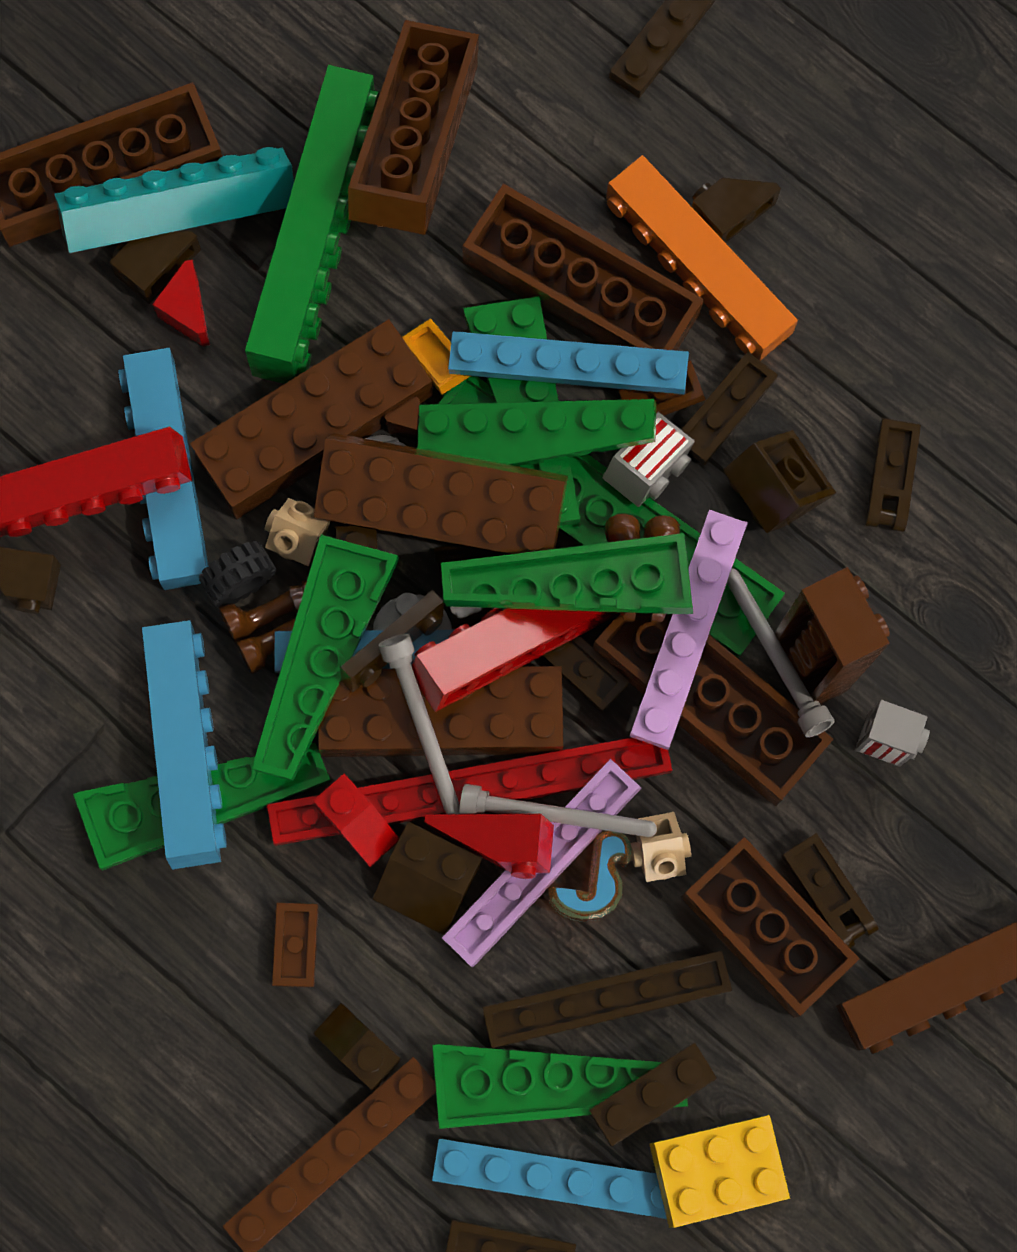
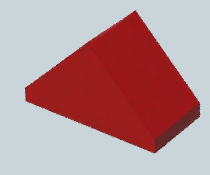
[153,260,210,347]

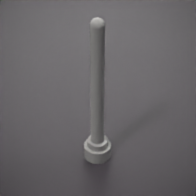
[727,568,835,737]
[378,634,460,814]
[459,784,657,837]

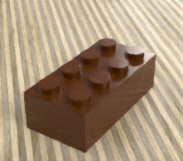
[681,837,860,1018]

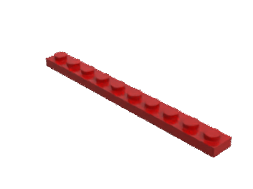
[267,738,673,846]

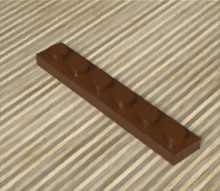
[223,1057,436,1252]

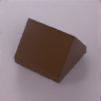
[384,396,420,441]

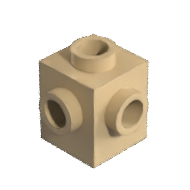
[265,498,330,566]
[630,812,691,882]

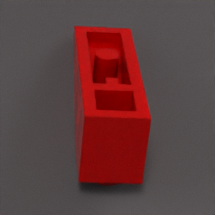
[424,814,554,879]

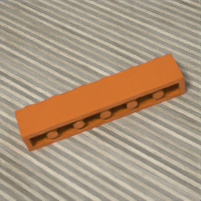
[606,155,798,361]

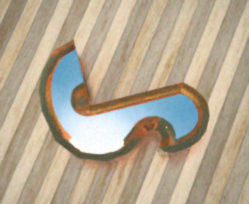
[547,831,632,922]

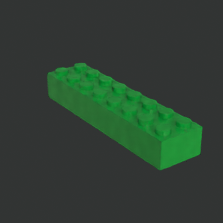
[245,65,380,384]

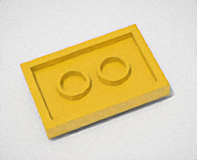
[650,1115,790,1228]

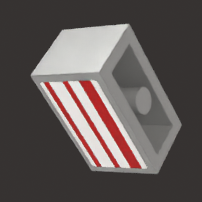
[602,412,695,507]
[855,700,930,767]

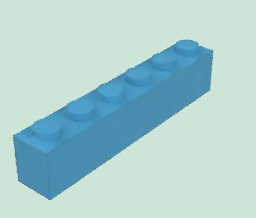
[118,348,209,590]
[142,620,227,869]

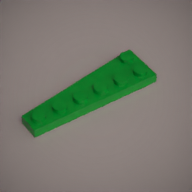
[464,296,580,526]
[418,399,656,466]
[441,533,694,614]
[252,535,399,781]
[73,743,331,871]
[432,1044,688,1129]

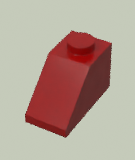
[313,773,400,867]

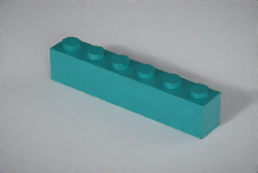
[55,147,294,253]

